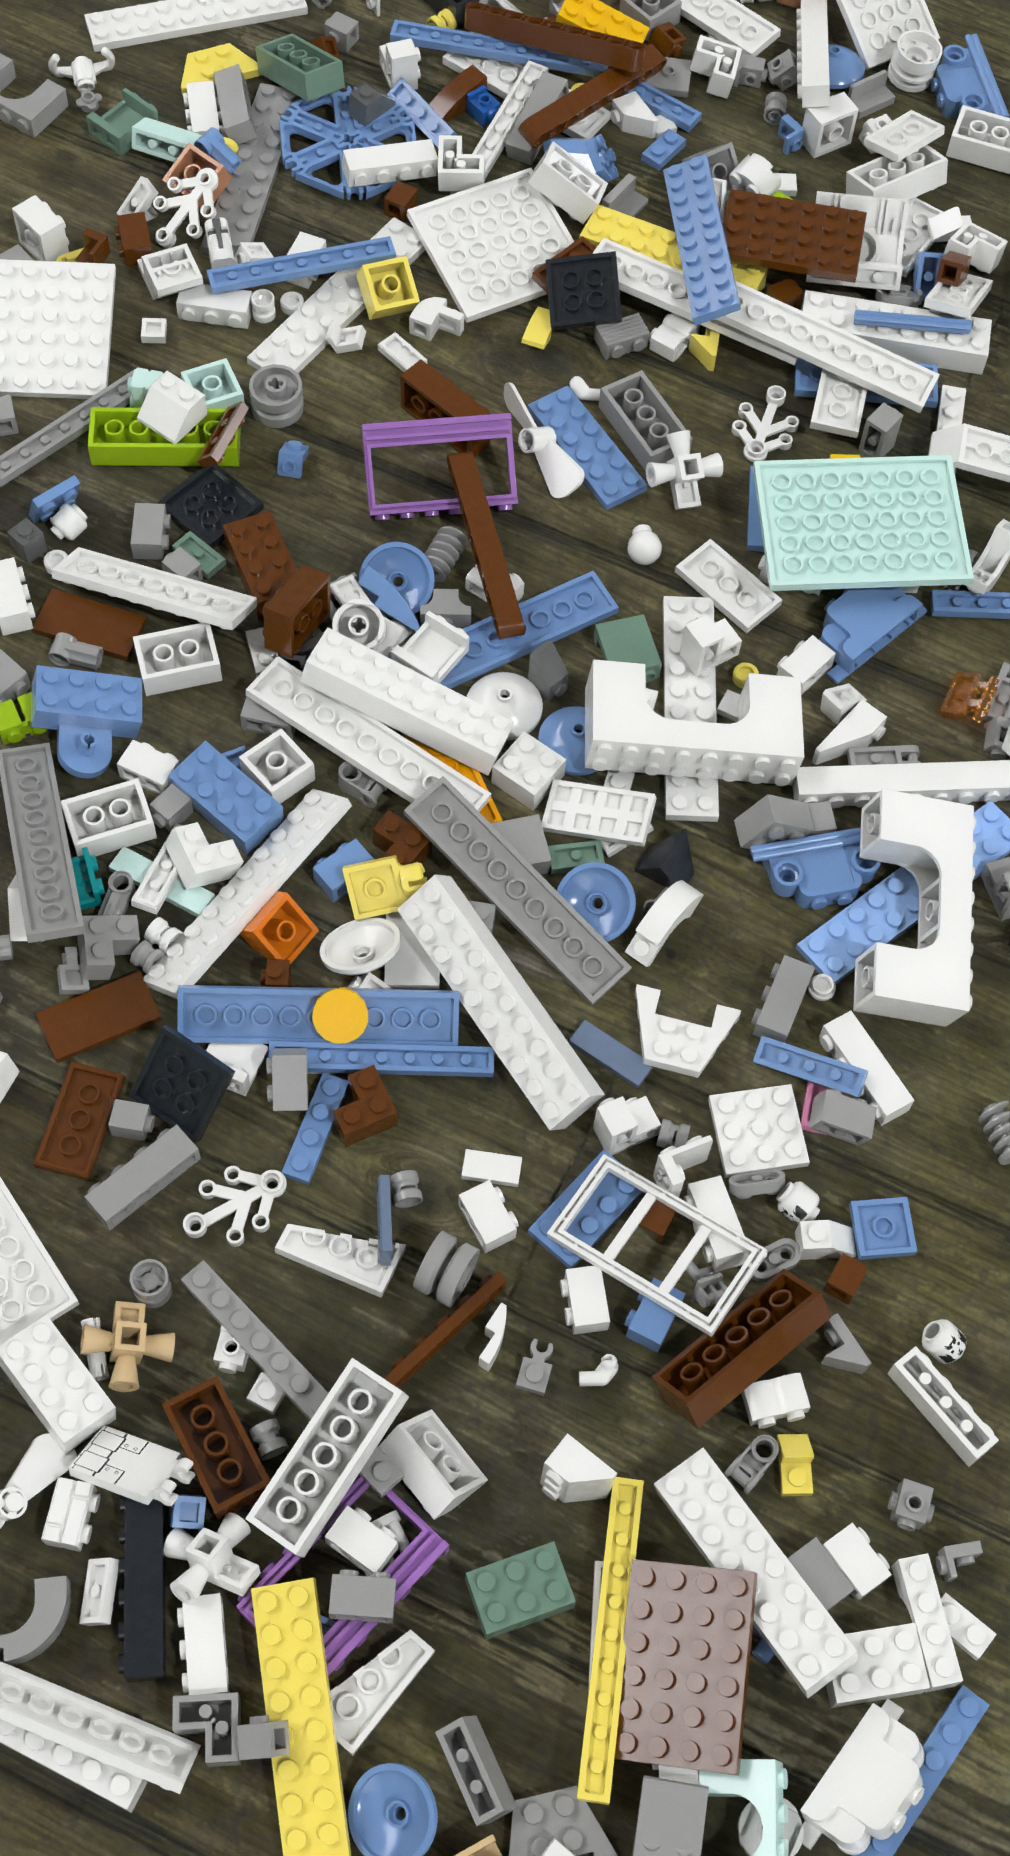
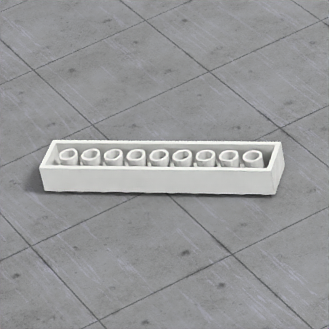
[397,875,605,1130]

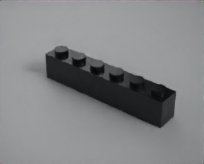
[118,1495,166,1683]

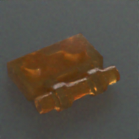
[940,672,999,722]

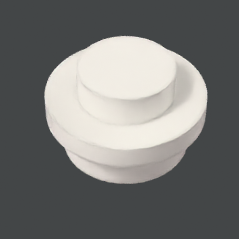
[808,974,836,1001]

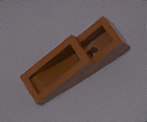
[429,64,487,123]

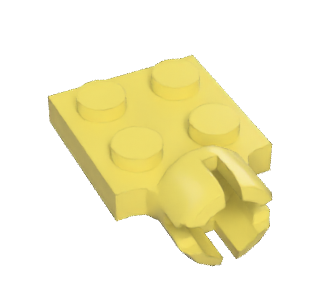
[342,855,427,920]

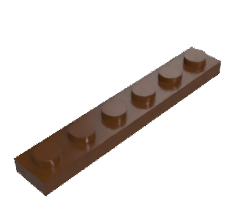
[380,1271,507,1389]

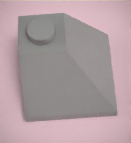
[682,142,739,190]

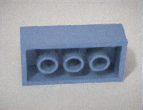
[168,740,284,855]

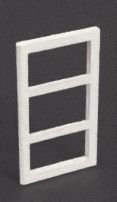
[547,1154,768,1337]

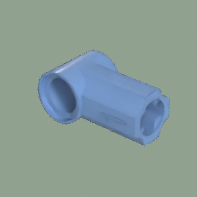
[194,127,242,175]

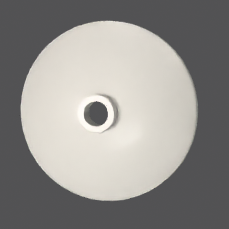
[467,672,543,740]
[320,918,401,975]

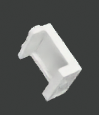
[391,611,469,684]

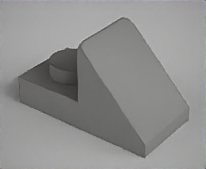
[821,1313,871,1374]

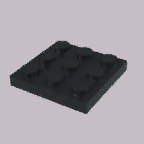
[545,251,622,330]
[158,464,264,549]
[129,1025,236,1143]

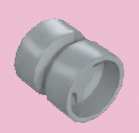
[129,1259,172,1308]

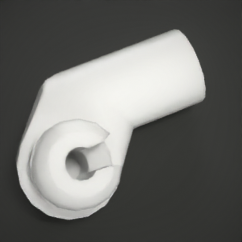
[569,376,601,401]
[579,1354,618,1387]

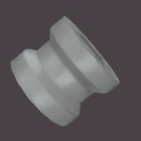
[130,940,165,974]

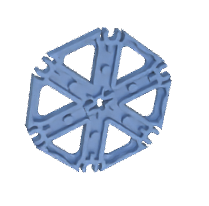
[279,86,416,200]

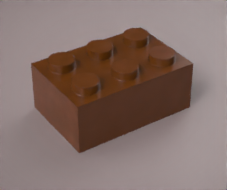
[262,565,330,658]

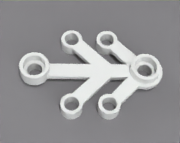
[153,168,218,248]
[731,385,799,462]
[183,1166,287,1247]

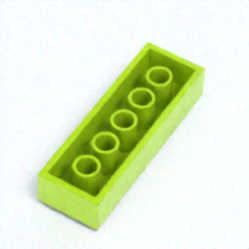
[88,407,241,466]

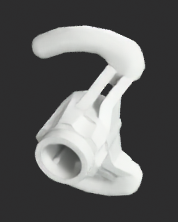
[48,47,115,92]

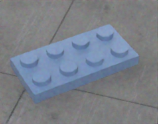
[528,1149,643,1269]

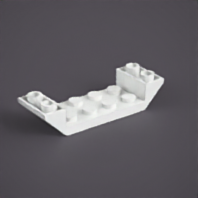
[928,423,1010,482]

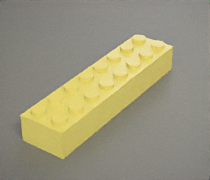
[579,205,768,292]

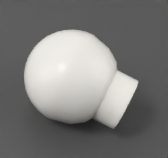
[627,524,662,565]

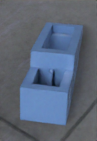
[358,566,421,632]

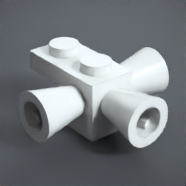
[646,430,723,510]
[164,1513,261,1605]

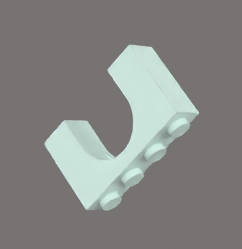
[699,1759,789,1856]

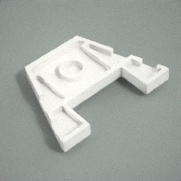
[635,984,741,1078]

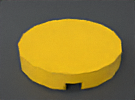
[313,987,368,1043]

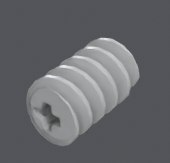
[424,526,468,583]
[978,1100,1010,1165]

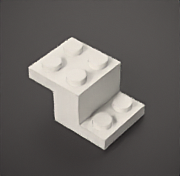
[137,243,203,300]

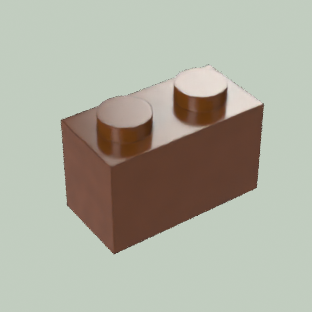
[114,212,152,267]

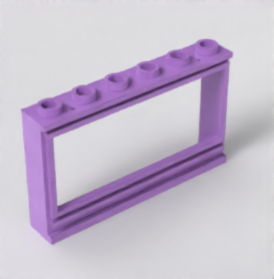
[361,413,518,521]
[236,1474,449,1676]

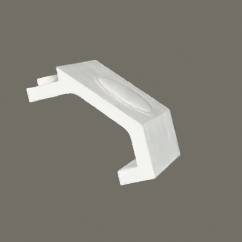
[806,191,909,291]

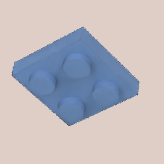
[29,475,80,523]
[849,1197,917,1260]

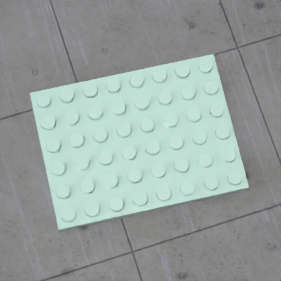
[753,455,974,591]

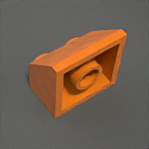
[239,891,319,964]

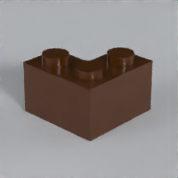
[373,810,432,865]
[333,1065,397,1147]

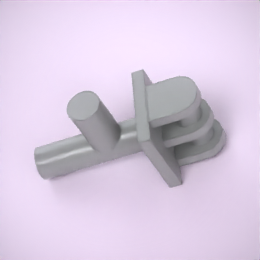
[685,1261,727,1308]

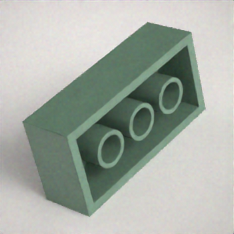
[255,33,345,102]

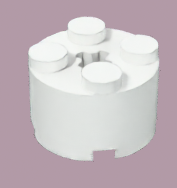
[729,153,781,196]
[332,599,386,650]

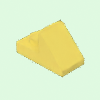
[688,327,720,371]
[777,1434,814,1496]

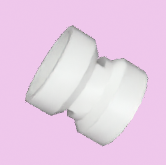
[251,289,276,323]
[144,917,183,954]

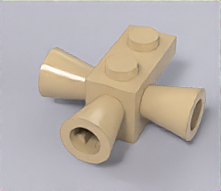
[80,1301,175,1392]

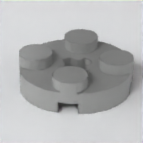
[875,284,923,308]

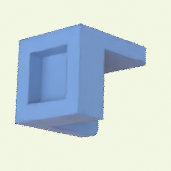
[167,1494,206,1529]

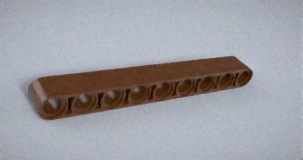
[464,2,646,72]
[518,44,667,148]
[447,450,525,640]

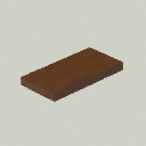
[32,588,148,662]
[36,971,162,1064]
[33,1061,126,1181]

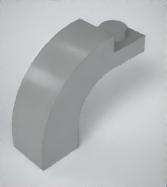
[0,1576,71,1666]

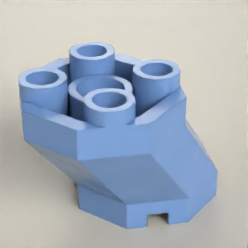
[543,134,619,183]

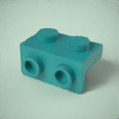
[71,847,105,910]

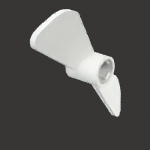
[504,382,585,498]
[0,1434,77,1529]

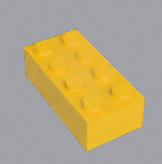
[555,0,650,43]

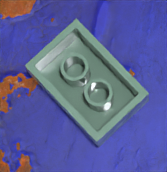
[465,1541,576,1640]

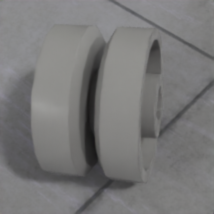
[249,364,304,428]
[413,1231,480,1308]

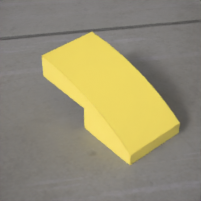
[521,306,552,349]

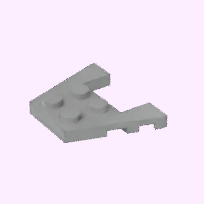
[509,1786,618,1856]

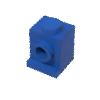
[466,85,501,127]

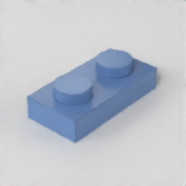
[641,129,686,171]

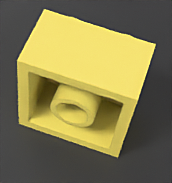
[356,256,420,320]

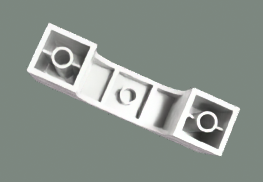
[585,660,804,786]
[853,789,976,1027]

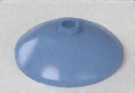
[828,44,865,89]
[359,542,435,618]
[538,706,597,776]
[557,862,636,942]
[348,1763,438,1856]

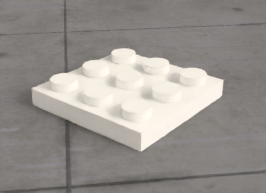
[708,1084,810,1178]

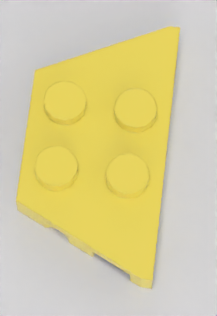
[181,43,262,95]

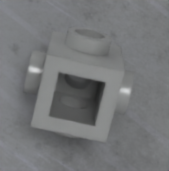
[767,49,797,91]
[887,1478,935,1531]

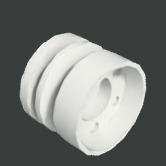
[888,30,942,93]

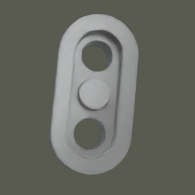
[729,1169,786,1199]
[751,1238,801,1282]

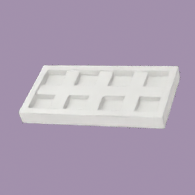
[541,779,657,847]

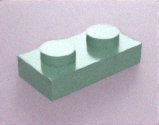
[172,531,226,580]
[548,840,605,874]

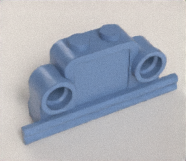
[930,34,1010,119]
[819,587,928,685]
[749,827,881,910]

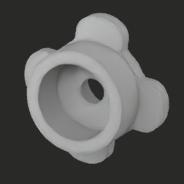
[76,90,102,113]

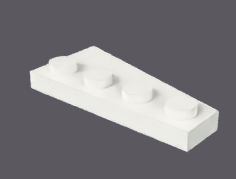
[275,1224,406,1298]

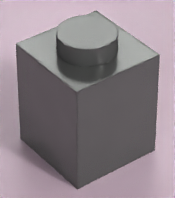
[7,518,47,564]

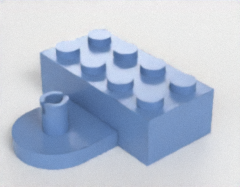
[31,665,142,778]

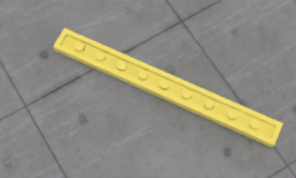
[576,1477,644,1805]

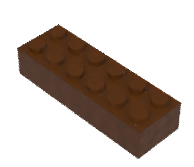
[652,1269,831,1429]

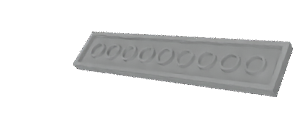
[201,83,303,256]
[0,743,85,943]
[404,776,632,1006]

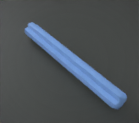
[853,310,972,334]

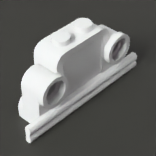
[800,1699,925,1855]

